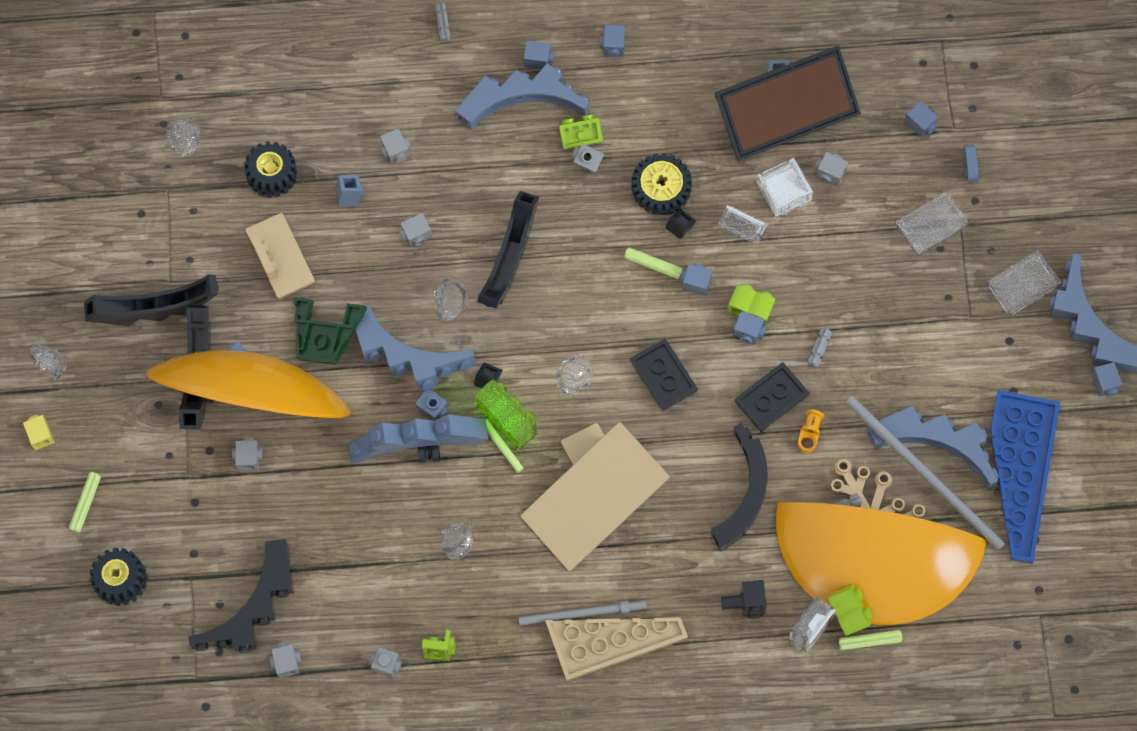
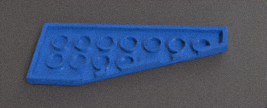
[990,390,1060,564]

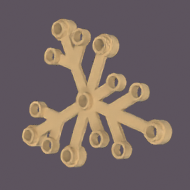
[831,459,925,518]

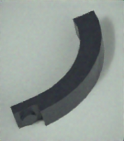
[477,191,539,309]
[179,305,211,429]
[711,423,768,552]

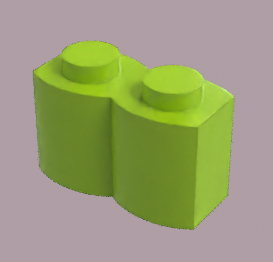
[727,284,776,325]
[828,584,873,636]

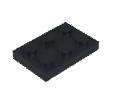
[630,338,698,412]
[734,362,810,432]

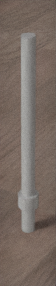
[519,600,647,625]

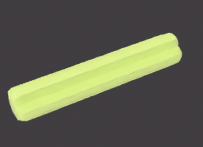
[624,248,683,279]
[69,472,101,532]
[839,630,902,650]

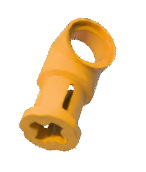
[797,409,825,454]

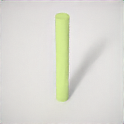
[486,419,524,473]

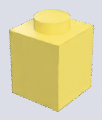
[23,415,55,451]

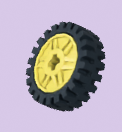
[631,153,692,215]

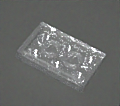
[895,191,970,257]
[986,250,1062,316]

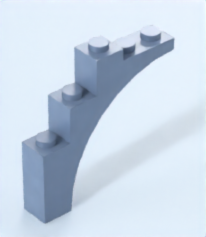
[455,64,590,130]
[1049,253,1137,374]
[356,306,476,391]
[866,406,999,490]
[349,414,488,463]

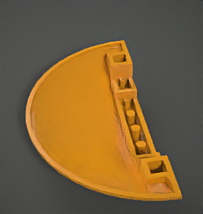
[146,350,352,418]
[776,502,987,625]

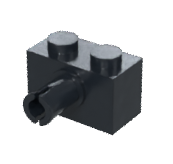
[721,580,767,619]

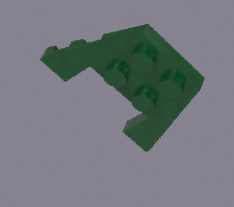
[294,297,367,365]

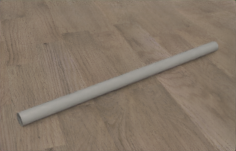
[845,396,1005,551]

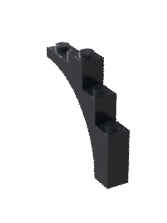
[84,274,219,326]
[188,539,294,654]

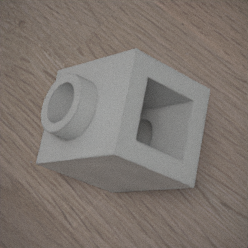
[380,128,411,164]
[571,143,604,174]
[815,152,848,186]
[399,213,432,247]
[232,438,263,471]
[269,643,302,678]
[369,647,402,679]

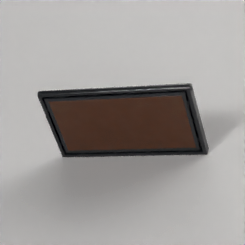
[714,45,861,161]

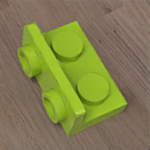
[558,114,603,149]
[422,629,456,661]

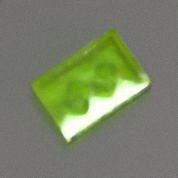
[474,379,537,451]

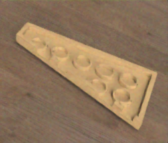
[545,617,688,681]

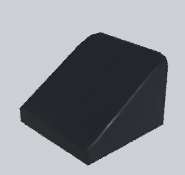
[665,209,696,239]
[474,362,503,392]

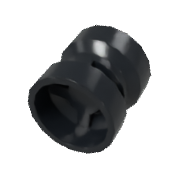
[417,445,440,463]

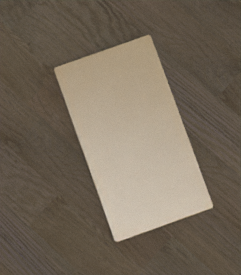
[521,422,670,571]

